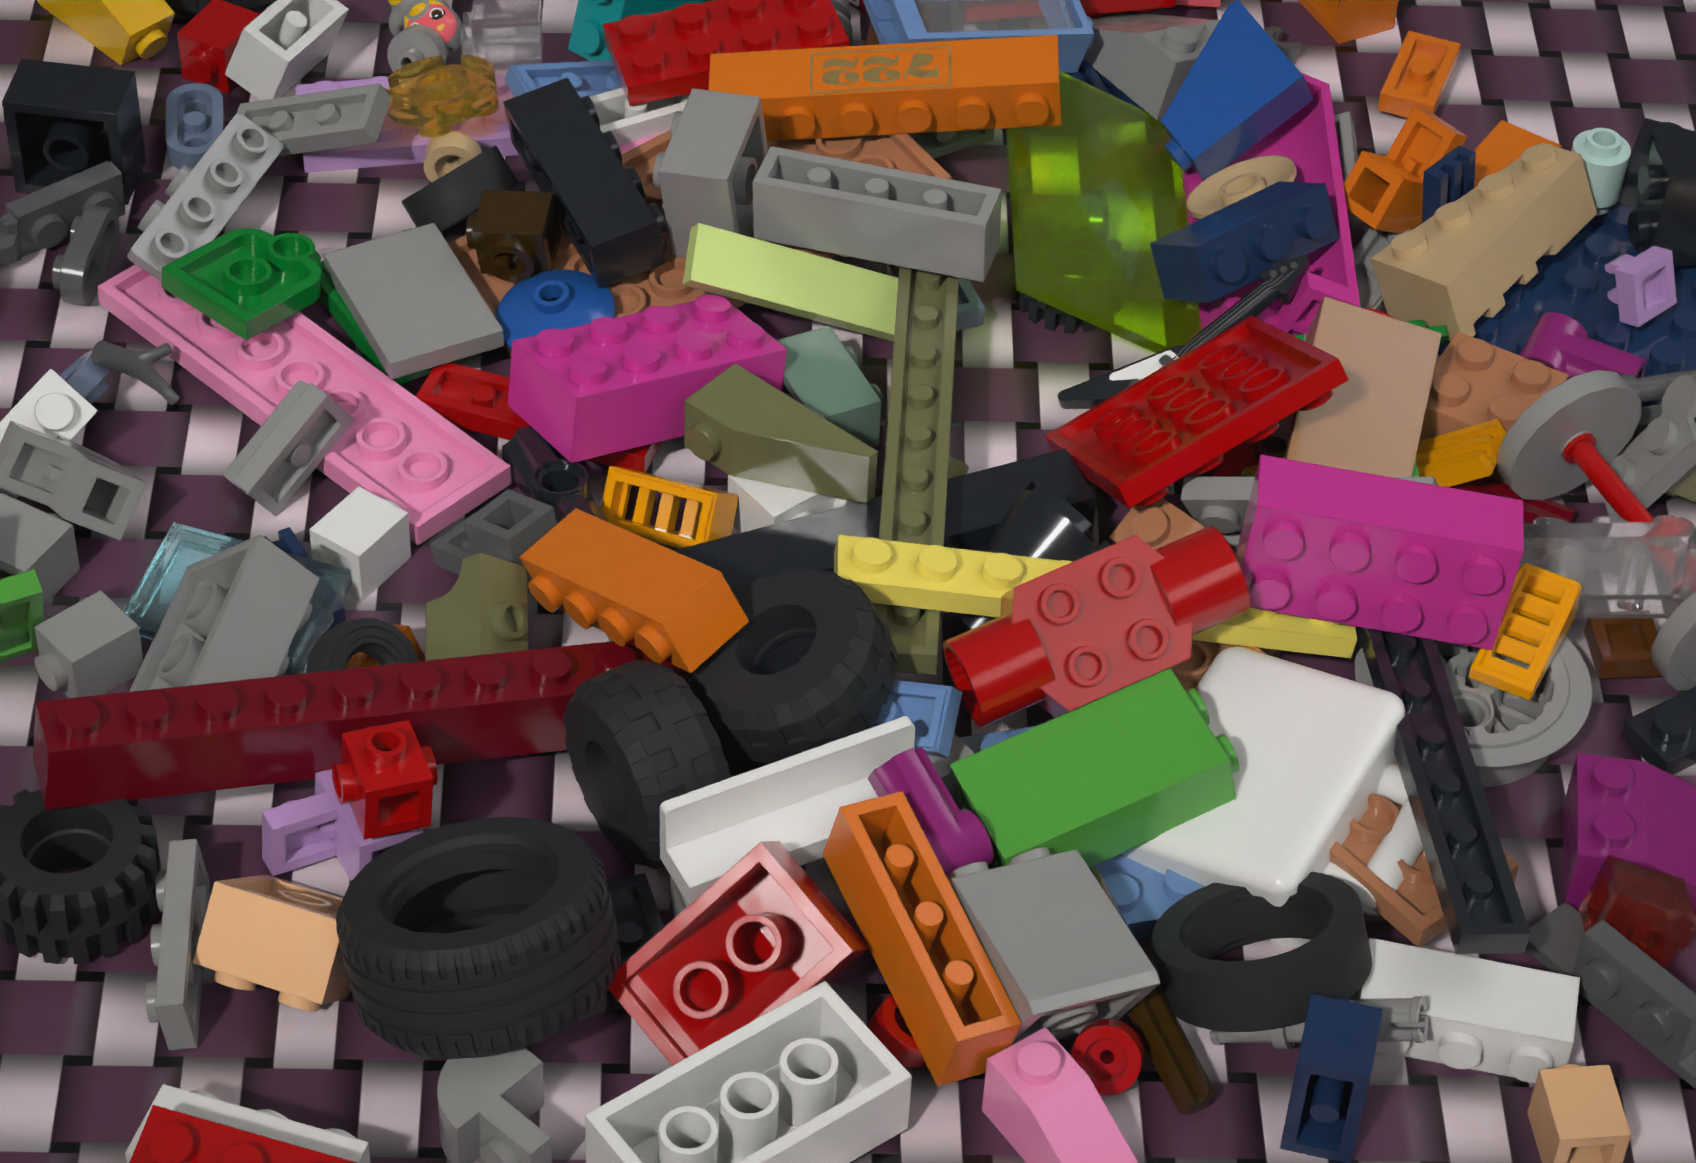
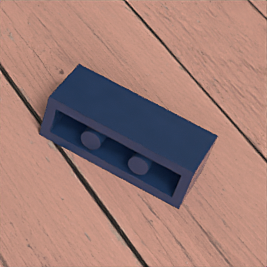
[1150,181,1339,303]

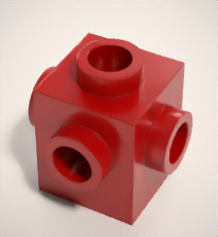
[332,720,438,840]

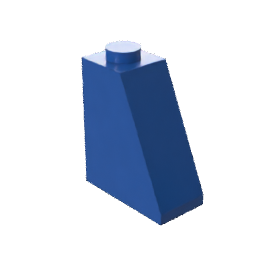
[1161,0,1314,181]

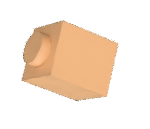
[1527,1064,1631,1163]

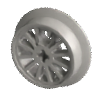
[1355,614,1592,787]

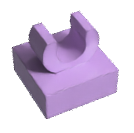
[1605,246,1677,327]

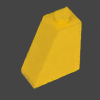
[36,0,175,66]

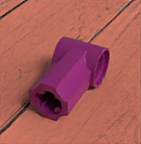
[1519,312,1647,379]
[867,747,993,877]

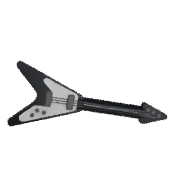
[1058,255,1310,409]

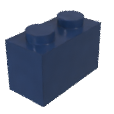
[1280,994,1383,1163]

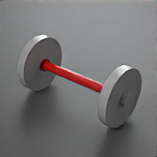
[1497,370,1696,691]

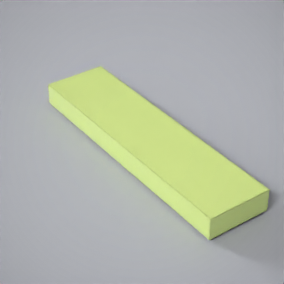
[682,223,899,342]

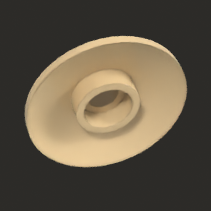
[1186,155,1297,219]

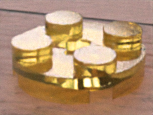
[384,55,500,138]

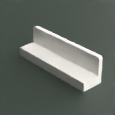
[660,716,915,905]

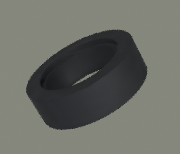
[1151,871,1372,1032]

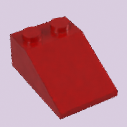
[609,841,869,1066]

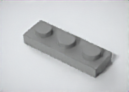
[236,83,392,156]
[145,839,210,1050]

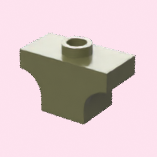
[425,552,528,661]

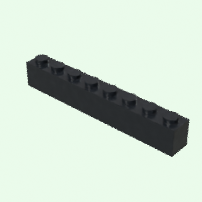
[606,448,1097,641]

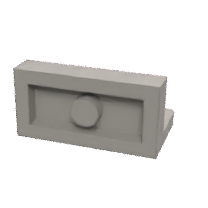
[224,381,354,516]

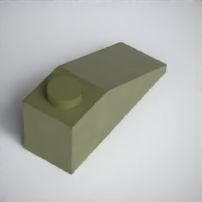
[684,363,878,503]

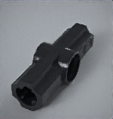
[502,426,609,524]

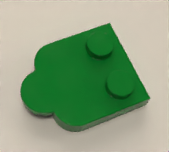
[162,228,321,341]

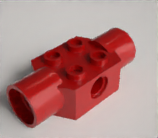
[943,526,1250,728]

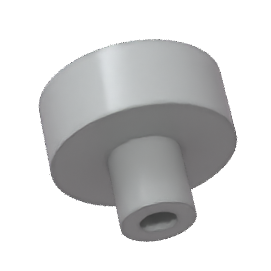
[387,25,447,77]

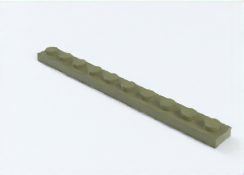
[874,267,959,675]

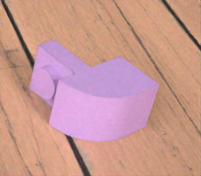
[262,769,423,881]

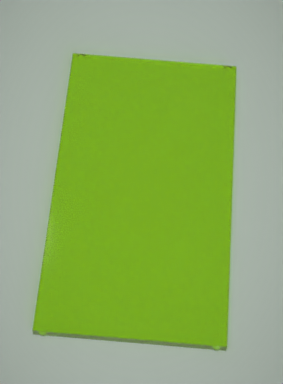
[1006,70,1202,353]

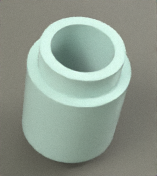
[1571,128,1631,216]

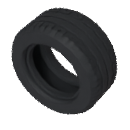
[336,817,621,1059]

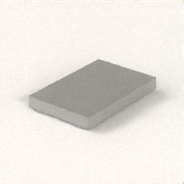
[323,223,504,380]

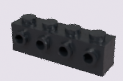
[503,77,668,289]

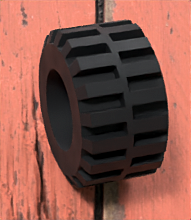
[0,789,162,964]

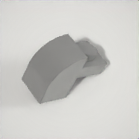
[0,420,147,541]
[437,1047,552,1163]

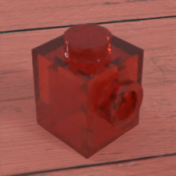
[1579,855,1696,970]

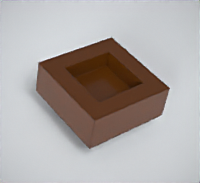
[1584,612,1661,679]

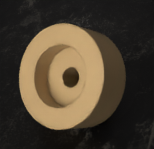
[424,131,482,183]

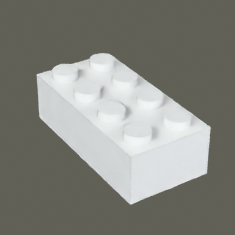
[585,981,912,1163]

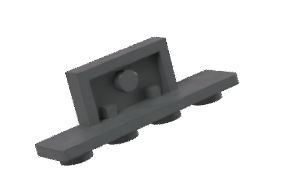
[1525,903,1696,1089]

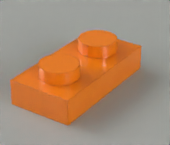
[1377,31,1461,119]

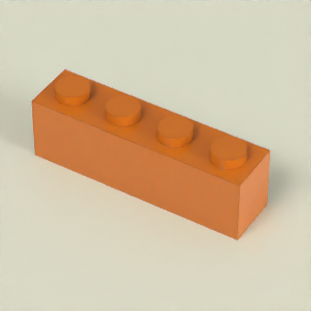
[519,508,749,673]
[823,791,1022,1087]

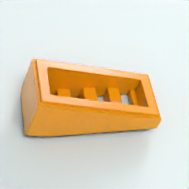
[601,466,738,549]
[1468,563,1582,701]

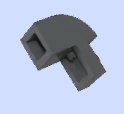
[430,489,557,590]

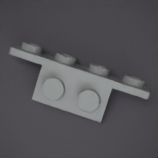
[127,113,284,282]

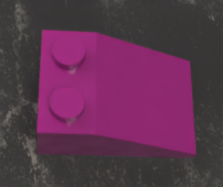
[1563,753,1696,923]

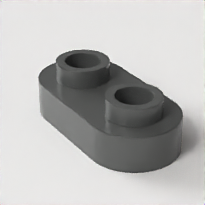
[52,205,119,306]

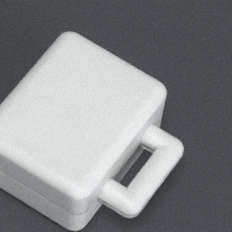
[1121,647,1423,947]

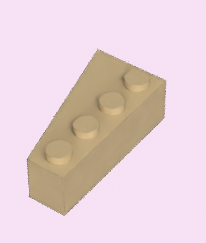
[1370,142,1597,341]

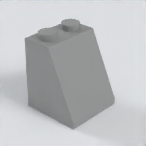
[947,847,1160,1045]

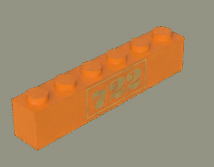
[709,35,1062,141]

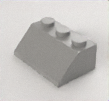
[129,534,320,692]

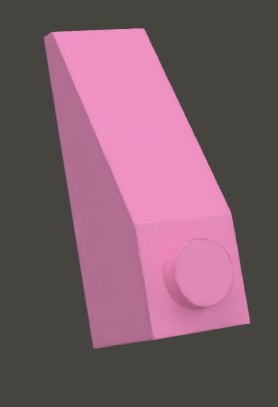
[982,1027,1138,1163]

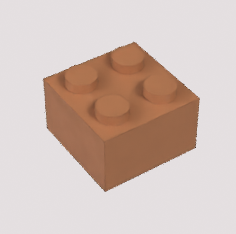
[1419,332,1569,484]

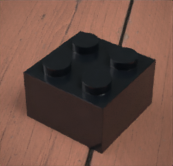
[2,59,146,205]

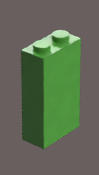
[949,668,1240,868]

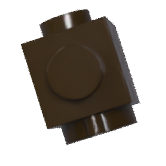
[466,190,561,282]

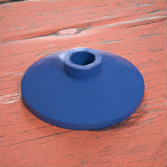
[496,269,616,351]

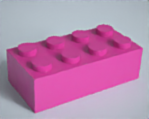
[508,294,787,463]
[1236,455,1524,650]

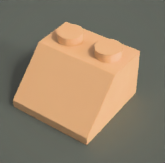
[193,874,351,1011]

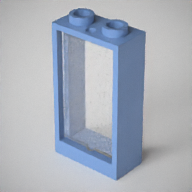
[863,0,1094,73]

